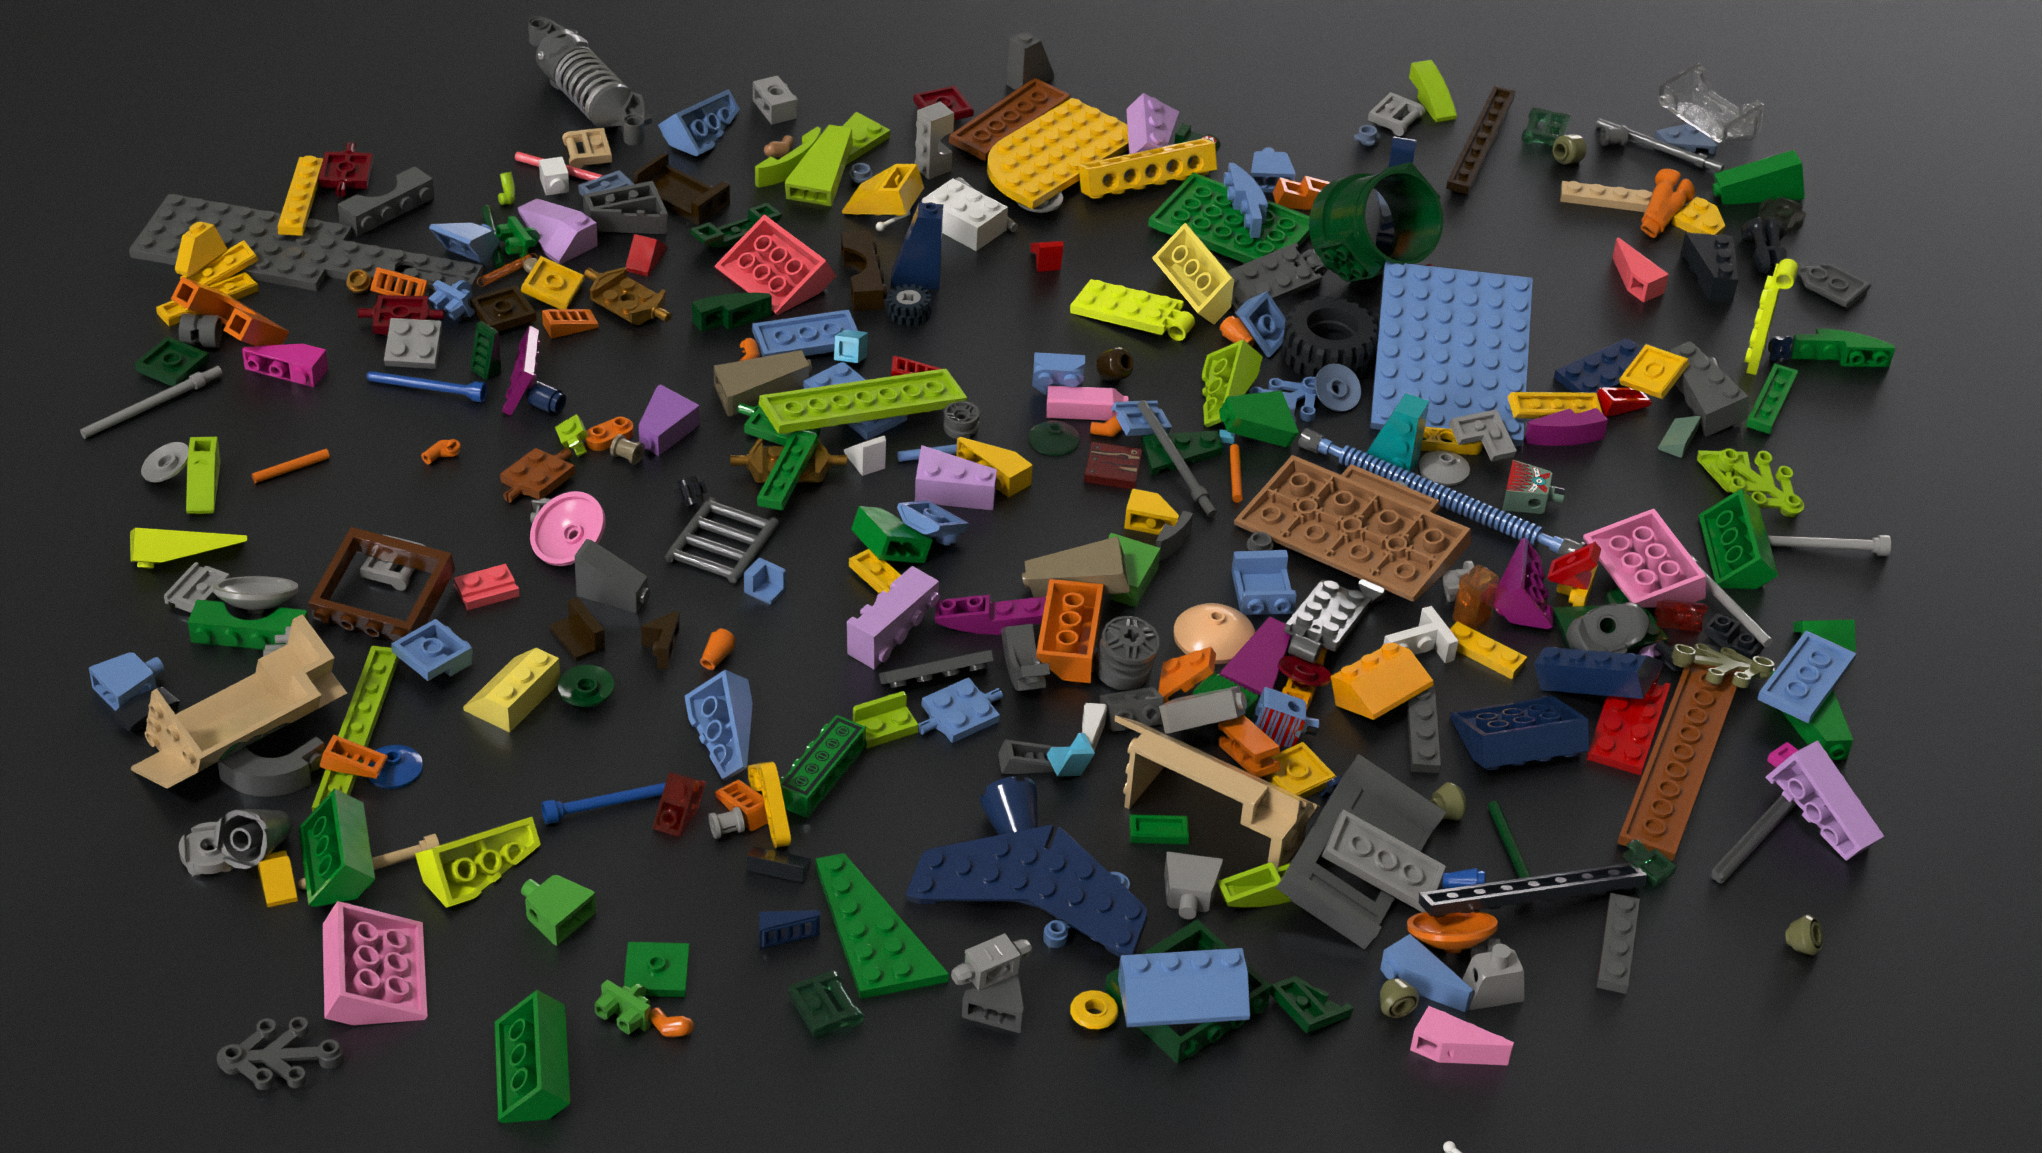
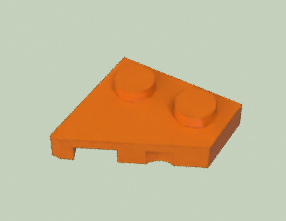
[1158,647,1216,704]

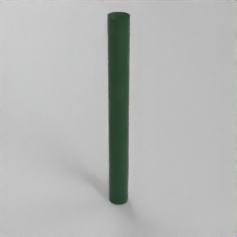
[482,205,505,269]
[1488,801,1532,878]

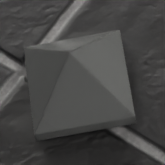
[1359,579,1389,604]

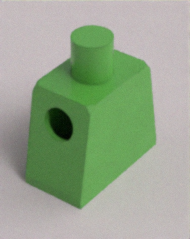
[521,875,596,946]

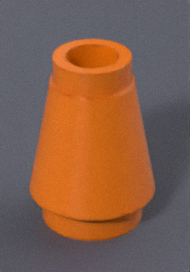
[1220,316,1255,347]
[700,628,736,670]

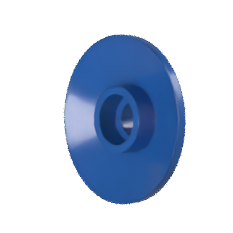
[366,745,423,789]

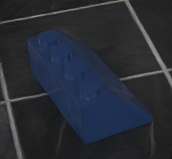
[1534,647,1663,699]

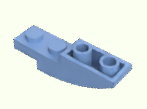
[1224,163,1268,238]

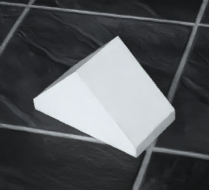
[844,436,886,476]

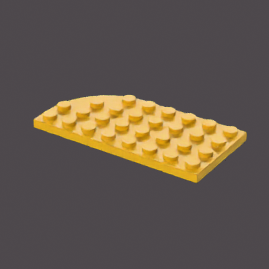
[987,98,1129,210]

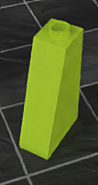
[785,124,853,207]

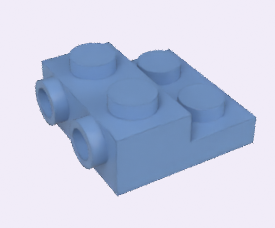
[391,619,473,681]

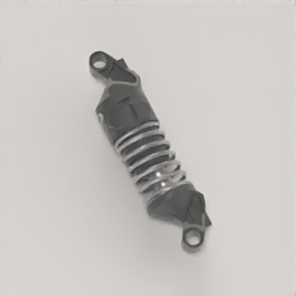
[528,16,652,145]

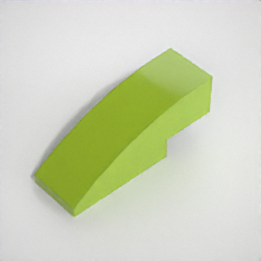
[1409,60,1457,122]
[1217,862,1292,907]

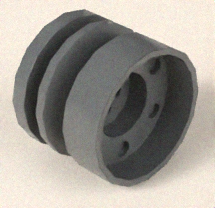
[1094,616,1160,691]

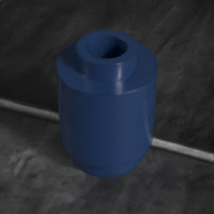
[526,381,567,414]

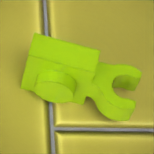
[555,414,588,457]

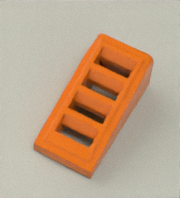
[370,267,429,296]
[542,309,599,339]
[320,735,388,779]
[715,780,768,831]

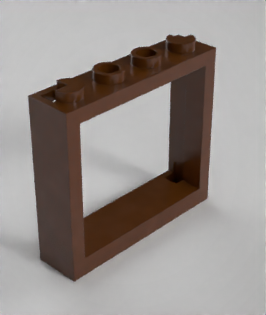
[308,527,455,642]

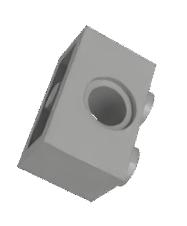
[753,75,799,125]

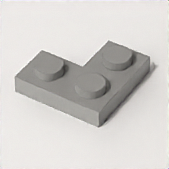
[1449,409,1517,461]

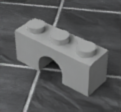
[915,101,954,179]

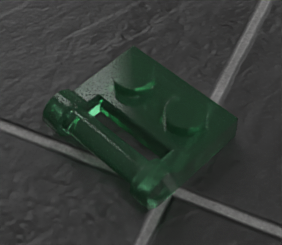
[1522,108,1571,146]
[788,970,865,1037]

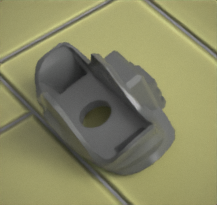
[1566,602,1649,654]

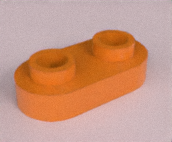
[585,417,634,451]

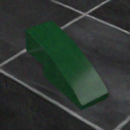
[692,293,772,332]

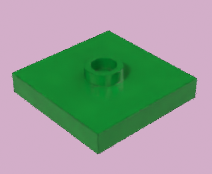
[624,942,689,997]

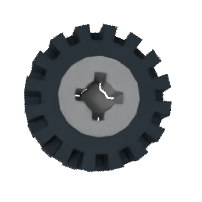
[886,284,931,326]

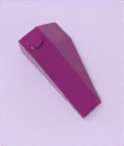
[1494,538,1553,629]

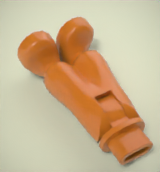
[1641,169,1695,238]

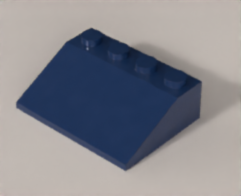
[1450,696,1589,770]

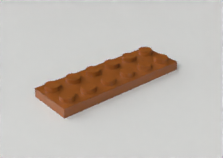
[949,78,1070,161]

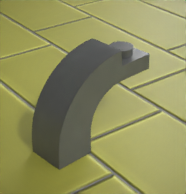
[1001,624,1050,691]
[218,737,325,797]

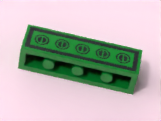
[779,715,866,819]

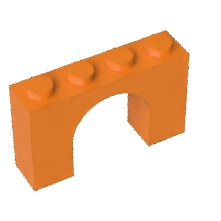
[171,277,289,346]

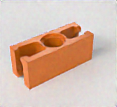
[1218,715,1280,778]

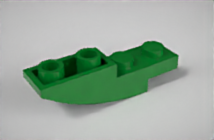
[1790,328,1895,367]

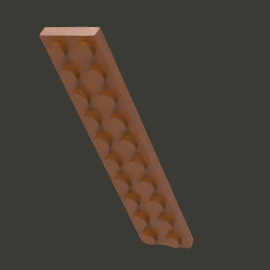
[1617,663,1743,861]

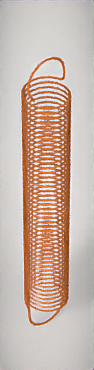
[477,253,537,287]

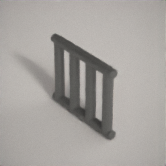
[665,497,779,584]

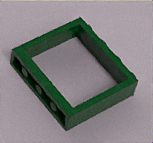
[1105,919,1271,1064]

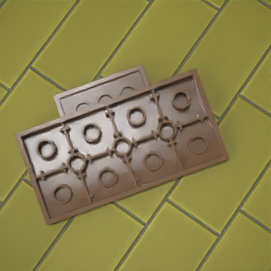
[1234,455,1471,602]

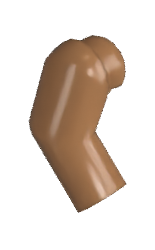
[764,135,794,157]

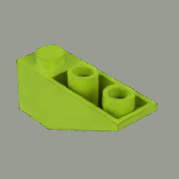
[186,437,221,514]

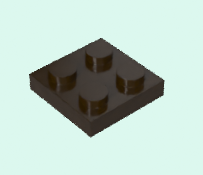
[470,285,537,332]

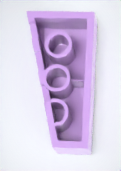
[847,566,940,670]
[1766,740,1884,861]

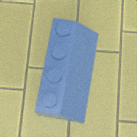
[1118,948,1250,1027]

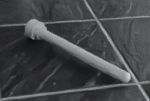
[1768,535,1891,556]

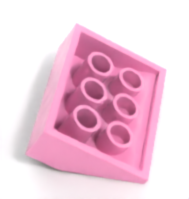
[1583,508,1706,607]
[323,901,427,1025]

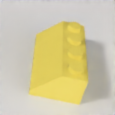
[1152,223,1234,325]

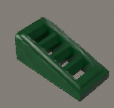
[471,321,501,380]

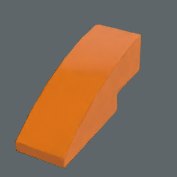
[1273,176,1330,210]

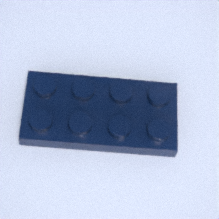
[1554,338,1642,393]

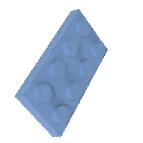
[752,310,858,357]
[803,362,907,440]
[1758,631,1856,723]

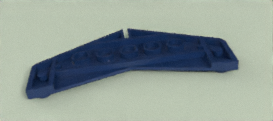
[905,824,1148,957]

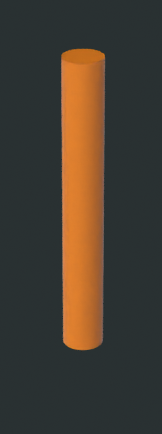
[1230,444,1243,503]
[251,449,330,484]

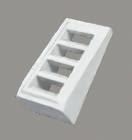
[1082,703,1107,763]

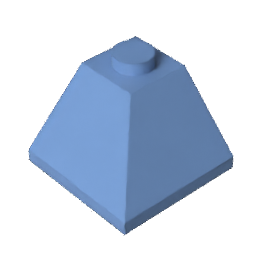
[429,223,500,266]
[1235,291,1286,358]

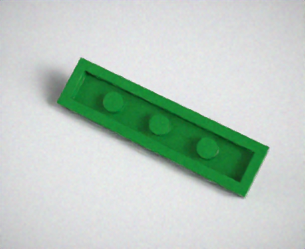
[1746,363,1798,434]
[757,431,818,510]

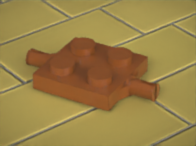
[500,448,576,503]

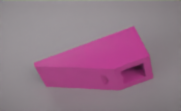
[242,344,328,387]

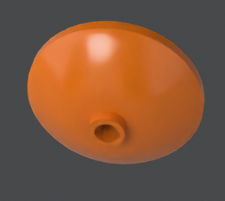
[1407,910,1498,954]

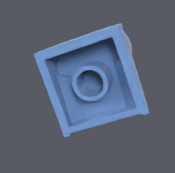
[1032,352,1085,395]
[897,500,969,546]

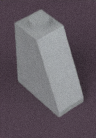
[1159,686,1247,734]

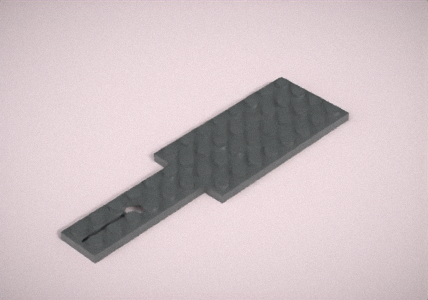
[129,194,483,296]

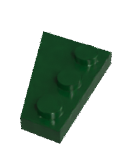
[1142,431,1223,476]

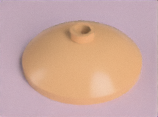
[1173,603,1255,664]

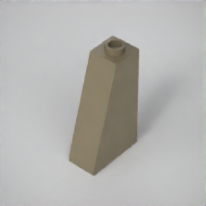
[714,350,812,417]
[1022,536,1130,598]

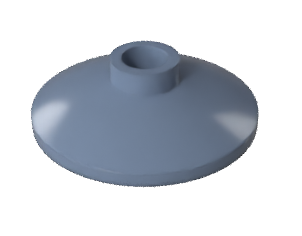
[1314,364,1361,412]

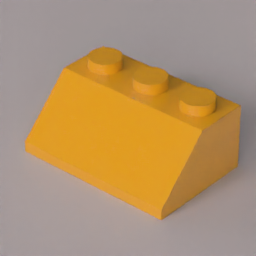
[1331,643,1434,720]

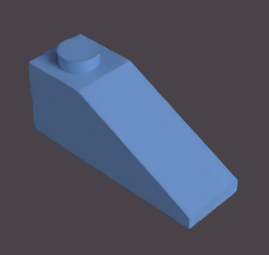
[1380,934,1473,1012]

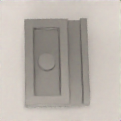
[164,562,230,613]

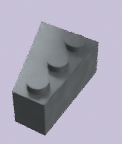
[583,181,668,234]

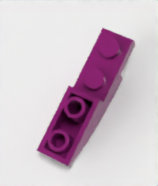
[935,595,1046,635]

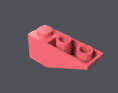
[1612,238,1669,303]

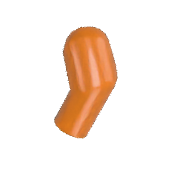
[739,338,761,361]
[1090,415,1123,437]
[421,439,461,464]
[648,1008,694,1038]

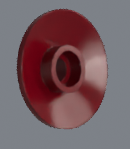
[1278,656,1332,688]

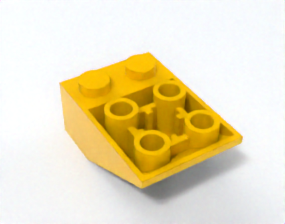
[842,164,924,216]

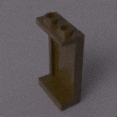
[633,152,730,225]

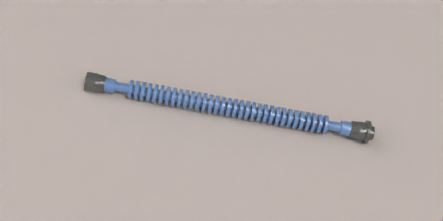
[1298,428,1587,557]

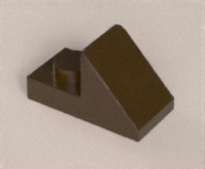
[641,611,680,669]

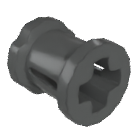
[1600,125,1628,146]

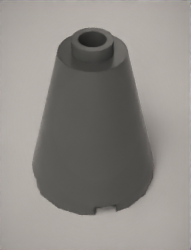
[214,809,291,869]

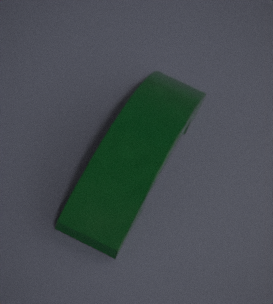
[690,202,782,247]

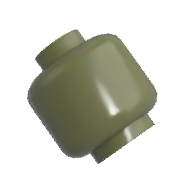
[1552,134,1587,165]

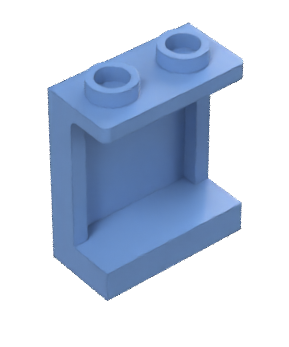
[1231,550,1297,615]

